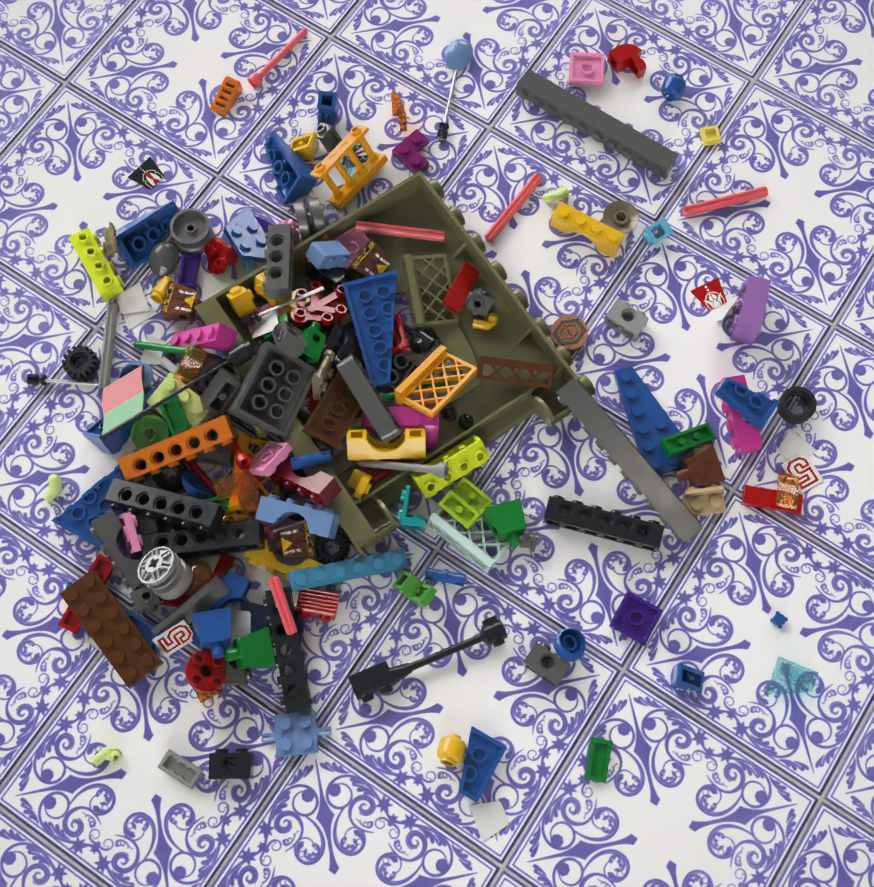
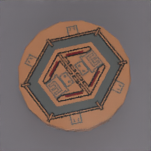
[551,315,588,352]

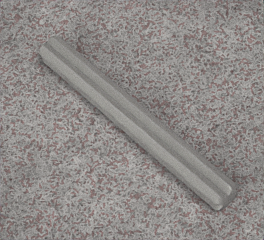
[98,302,118,389]

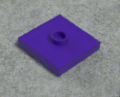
[609,591,663,646]

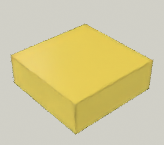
[699,125,722,146]

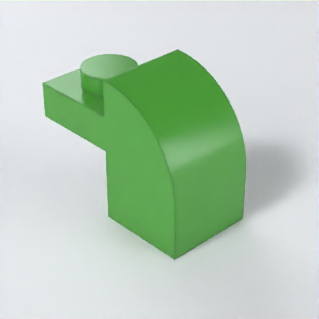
[392,571,437,608]

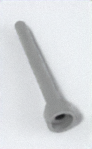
[357,460,449,478]

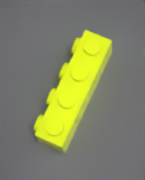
[68,227,124,302]
[409,435,491,499]

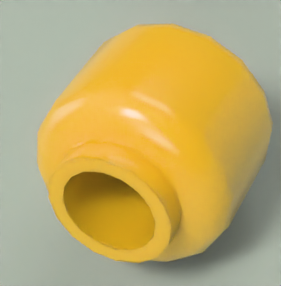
[437,733,466,767]

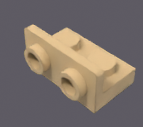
[682,484,726,517]

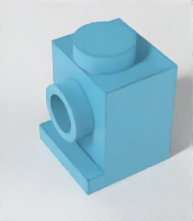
[643,217,674,245]

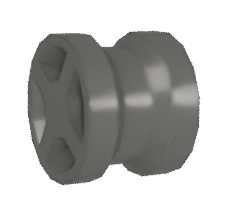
[519,529,540,552]

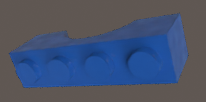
[192,570,253,651]

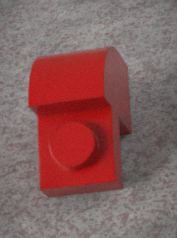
[607,44,647,80]

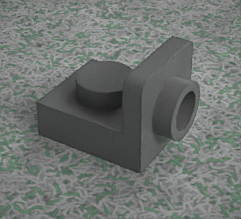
[313,123,342,153]

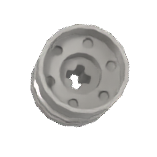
[137,546,193,600]

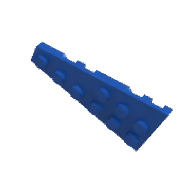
[342,270,397,388]
[613,366,694,475]
[51,449,163,549]

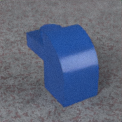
[317,91,339,130]

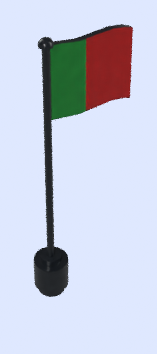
[99,341,257,441]

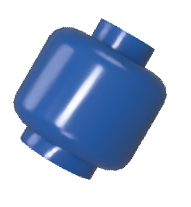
[661,73,686,101]

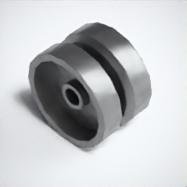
[293,197,326,242]
[170,208,215,255]

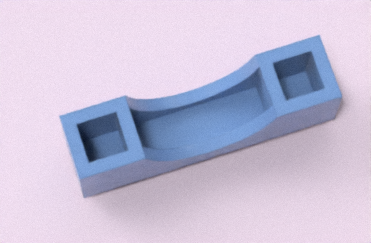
[255,494,341,539]

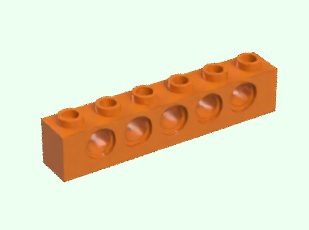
[117,415,238,483]

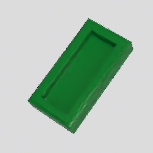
[159,395,192,436]
[585,737,612,783]

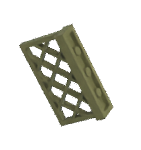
[401,253,459,330]

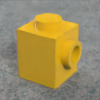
[225,285,257,318]

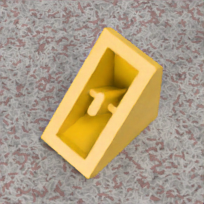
[290,132,319,162]

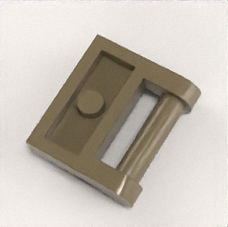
[312,349,335,401]

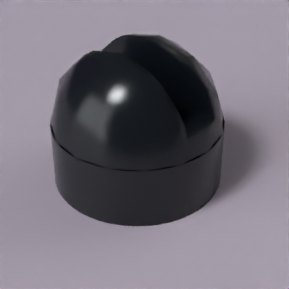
[441,406,457,422]
[458,414,474,430]

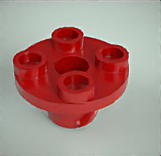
[204,238,238,275]
[185,650,226,693]

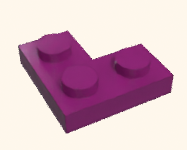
[391,129,429,174]

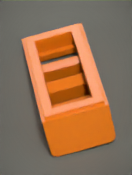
[210,76,243,116]

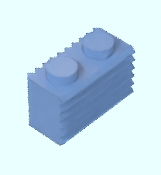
[305,240,351,269]

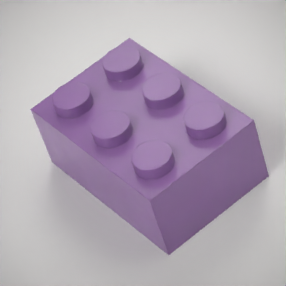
[728,275,771,345]

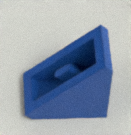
[670,663,705,693]

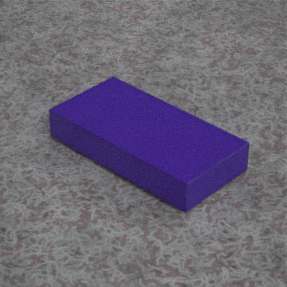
[177,253,201,290]

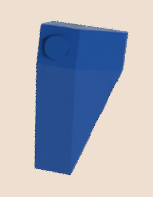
[115,200,179,269]

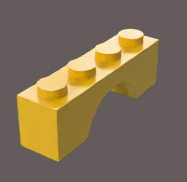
[550,201,625,258]
[347,428,426,461]
[244,539,324,589]

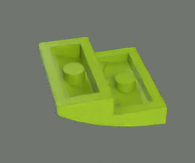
[438,476,494,529]

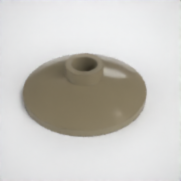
[603,201,639,234]

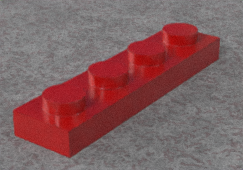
[58,554,114,634]

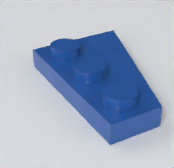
[715,377,779,430]
[459,726,507,803]

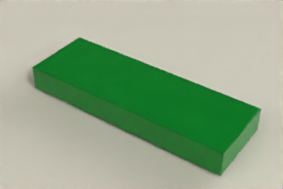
[659,422,717,458]

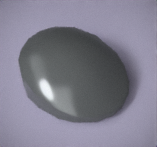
[149,242,179,276]

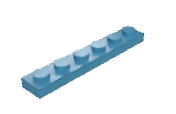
[287,549,408,592]

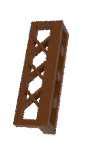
[477,356,557,389]

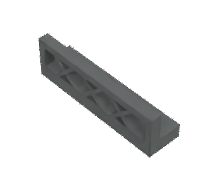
[151,575,230,635]

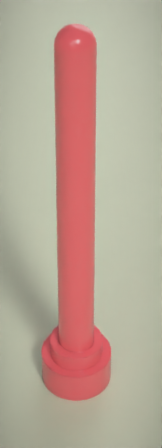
[247,28,308,89]

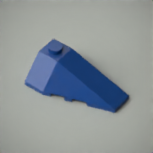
[264,131,318,204]
[83,387,156,455]

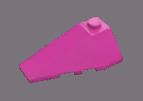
[361,406,439,450]

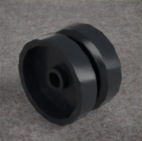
[319,321,355,369]

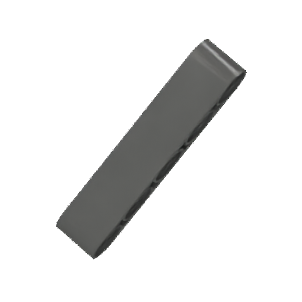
[336,353,403,443]

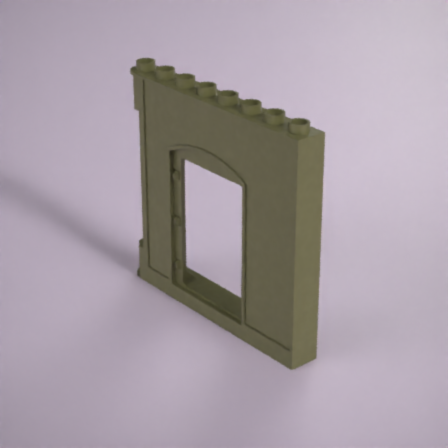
[194,171,596,557]

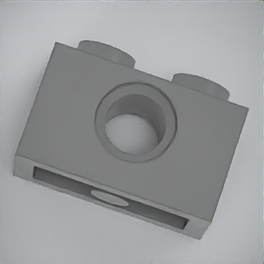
[603,299,649,342]

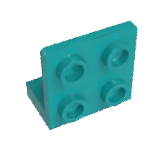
[398,485,427,531]

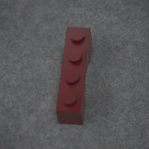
[270,456,342,507]

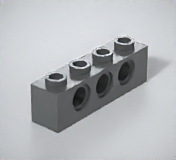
[263,224,294,300]

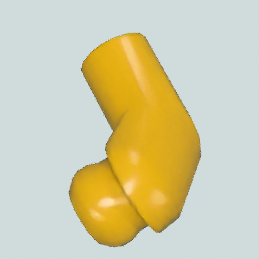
[472,312,498,331]

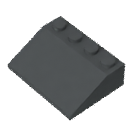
[228,341,318,438]

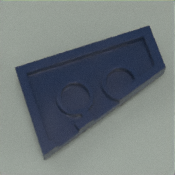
[240,601,304,636]

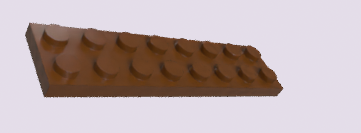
[302,327,401,451]

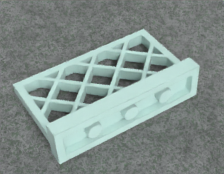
[427,507,510,574]

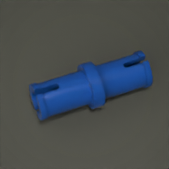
[290,450,332,470]
[424,567,466,587]

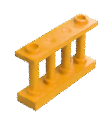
[310,125,388,209]

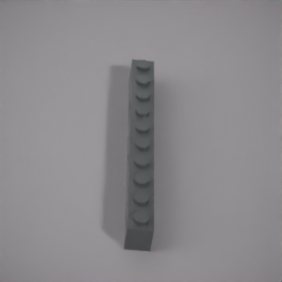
[516,69,679,179]
[556,377,703,543]

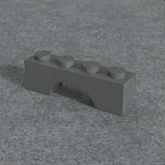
[89,510,143,592]

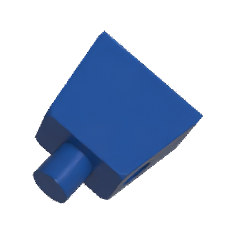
[192,607,231,659]

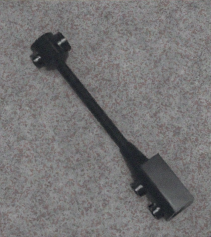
[304,260,436,354]
[348,616,508,703]

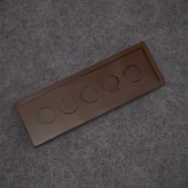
[60,569,164,689]

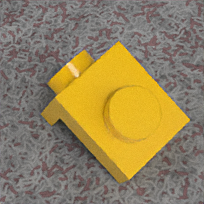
[347,468,373,499]

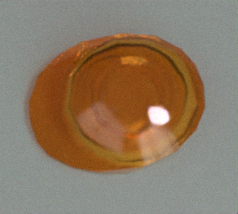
[184,560,213,597]

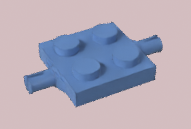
[261,711,332,758]

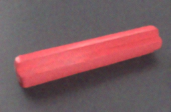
[268,576,297,635]

